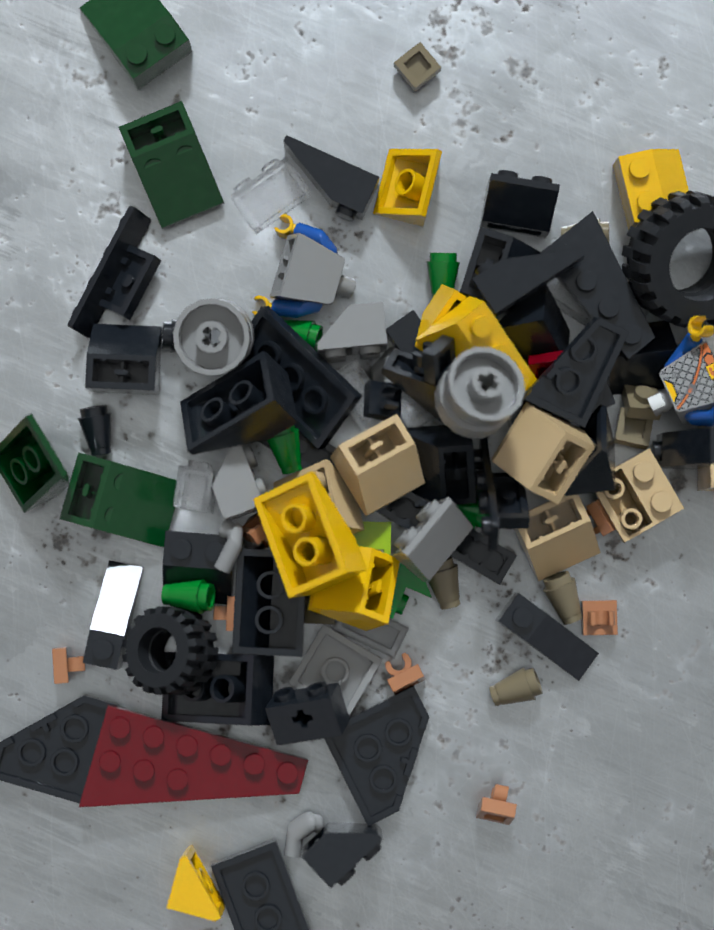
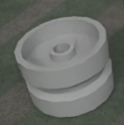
[173,298,255,376]
[434,347,525,438]

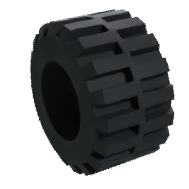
[122,606,218,695]

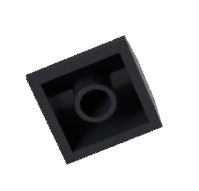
[163,530,235,605]

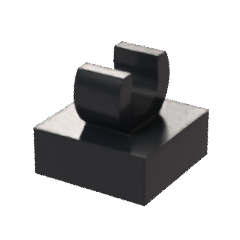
[412,335,455,385]
[363,380,402,421]

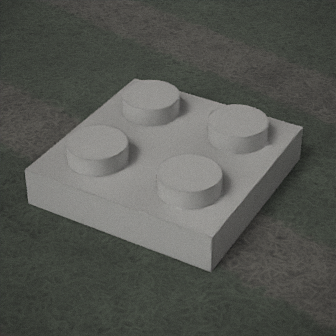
[288,624,383,716]

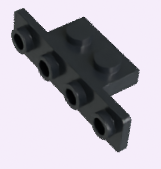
[68,206,161,338]
[473,437,530,551]

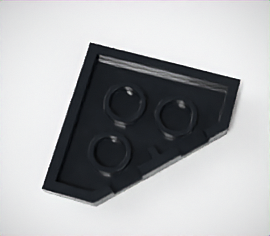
[324,685,429,826]
[0,695,119,803]

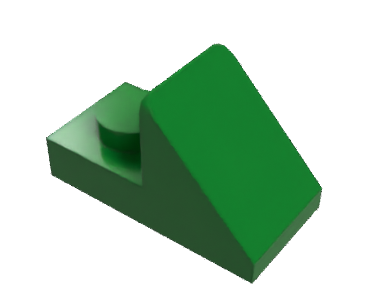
[390,563,432,619]

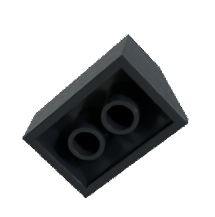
[232,549,306,657]

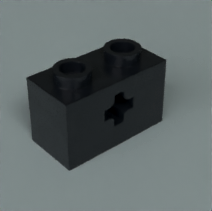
[265,682,350,746]

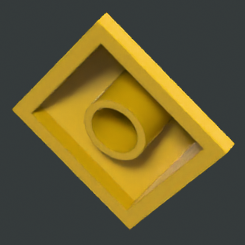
[373,149,442,227]
[166,845,226,921]

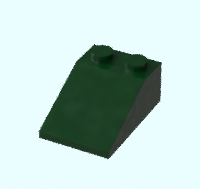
[79,0,193,90]
[0,413,69,513]

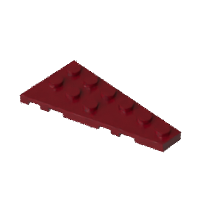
[79,705,308,807]

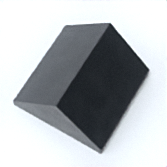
[498,284,570,367]
[607,320,678,395]
[565,404,616,496]

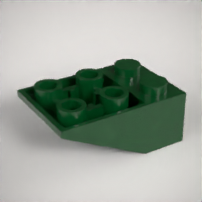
[119,101,224,229]
[59,452,183,548]

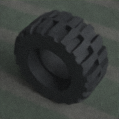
[621,191,714,328]

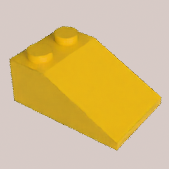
[253,472,367,598]

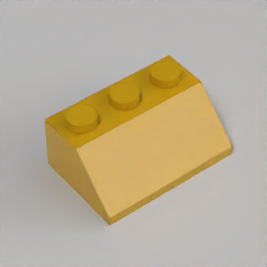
[415,296,537,392]

